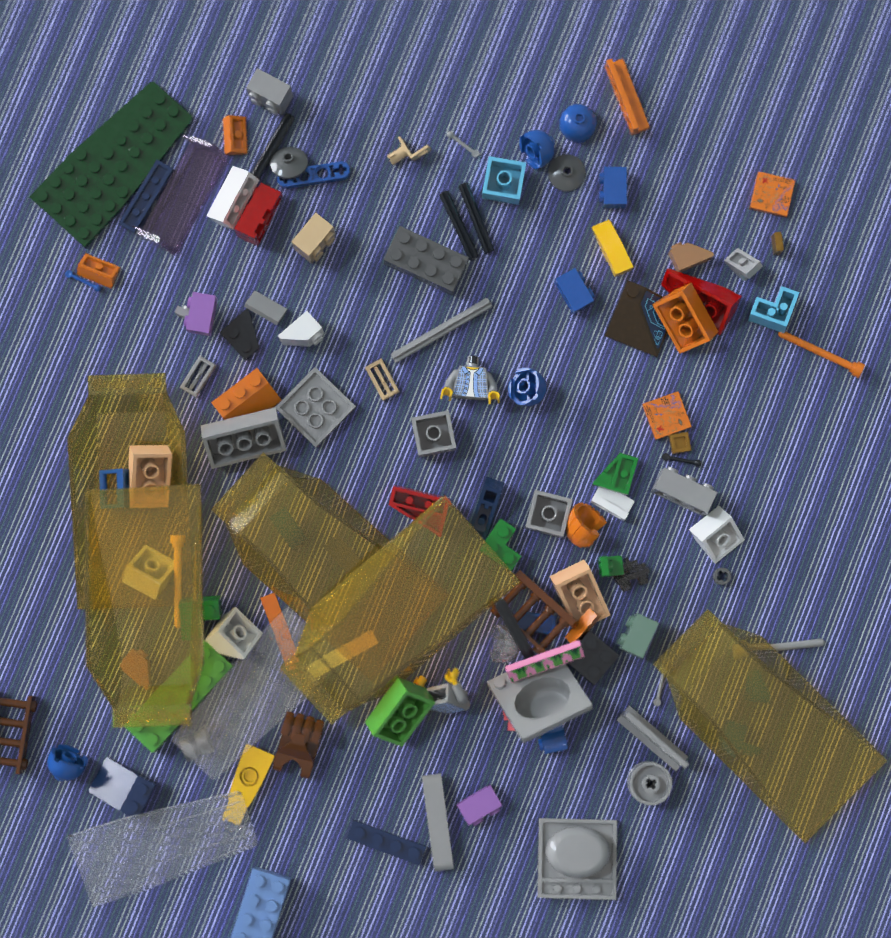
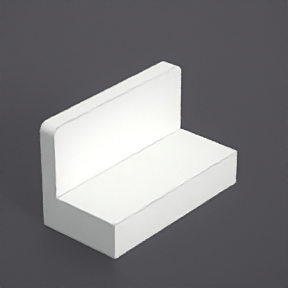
[590,487,634,521]

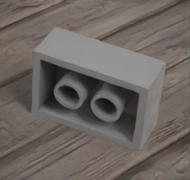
[651,467,717,516]

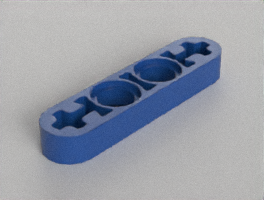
[277,161,350,189]

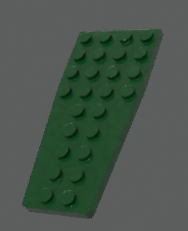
[29,82,193,248]

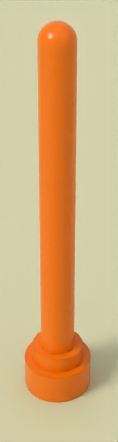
[778,331,865,378]

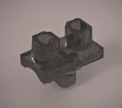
[613,557,650,592]

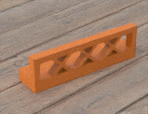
[605,58,650,136]

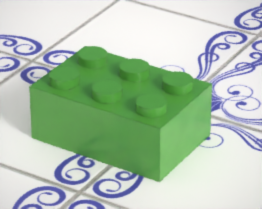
[365,677,436,747]

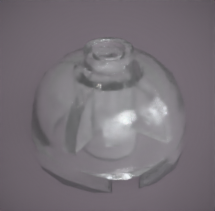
[490,624,520,663]

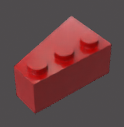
[234,183,283,246]
[389,485,450,537]

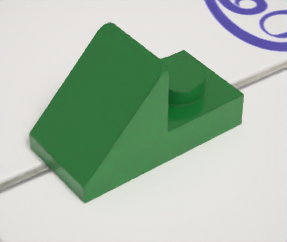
[598,556,624,578]

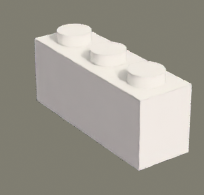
[207,166,259,230]

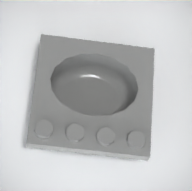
[487,648,593,744]
[537,818,617,900]

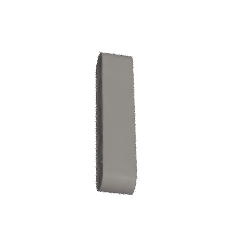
[422,773,454,872]

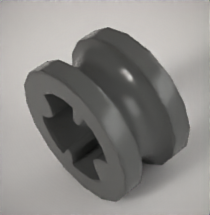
[713,568,731,585]

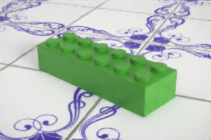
[124,640,235,753]

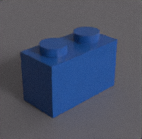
[599,167,627,209]
[554,268,595,315]

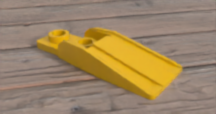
[222,744,274,824]

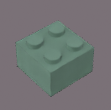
[617,613,659,659]

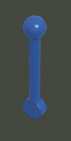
[65,270,101,292]

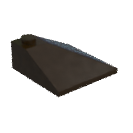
[604,280,667,358]

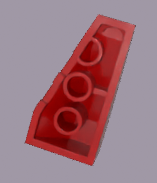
[661,268,742,335]

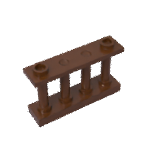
[488,570,578,655]
[0,695,38,774]

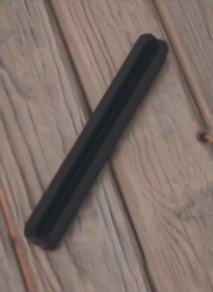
[251,113,294,180]
[459,183,494,254]
[439,190,478,261]
[495,599,536,659]

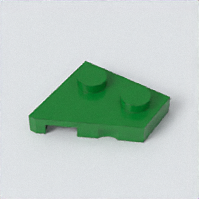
[592,453,638,495]

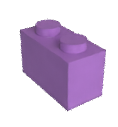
[184,292,218,336]
[457,784,502,826]

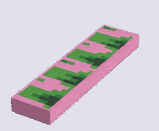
[505,640,585,683]

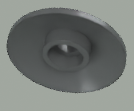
[270,147,308,179]
[548,154,586,192]

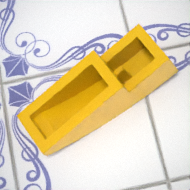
[592,220,633,277]

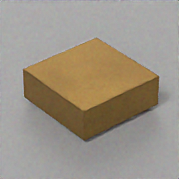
[771,232,784,255]
[669,432,691,454]

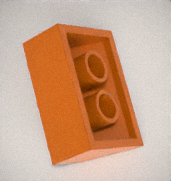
[652,283,718,354]
[211,368,282,420]

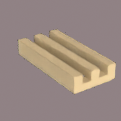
[365,358,400,401]

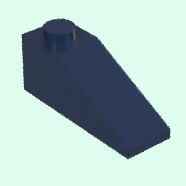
[467,477,505,541]

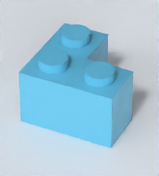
[748,286,800,333]

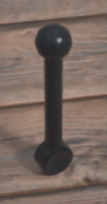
[662,453,701,467]

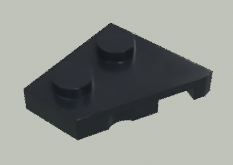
[220,309,260,361]

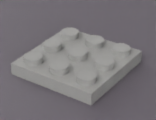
[276,367,356,448]

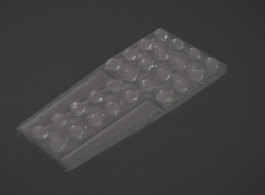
[172,607,343,780]
[67,791,258,907]

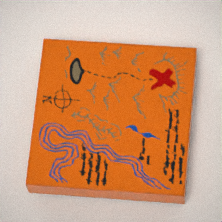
[749,171,795,217]
[642,391,692,440]

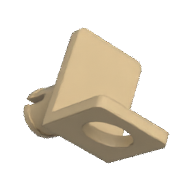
[387,136,432,165]

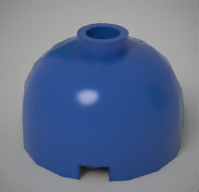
[559,104,597,143]
[519,130,555,169]
[508,368,547,406]
[47,744,88,781]

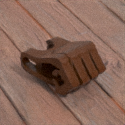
[273,712,325,779]

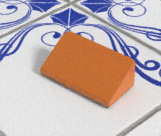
[223,115,248,155]
[77,253,120,288]
[565,608,601,643]

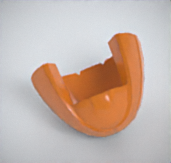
[566,503,607,548]

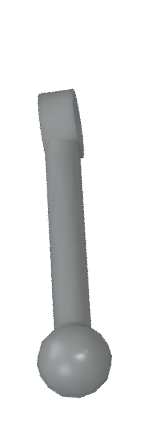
[447,131,479,158]
[653,666,668,706]

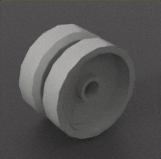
[627,761,672,805]

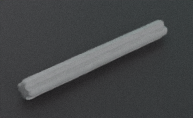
[391,298,492,363]

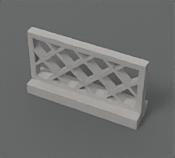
[616,705,689,771]

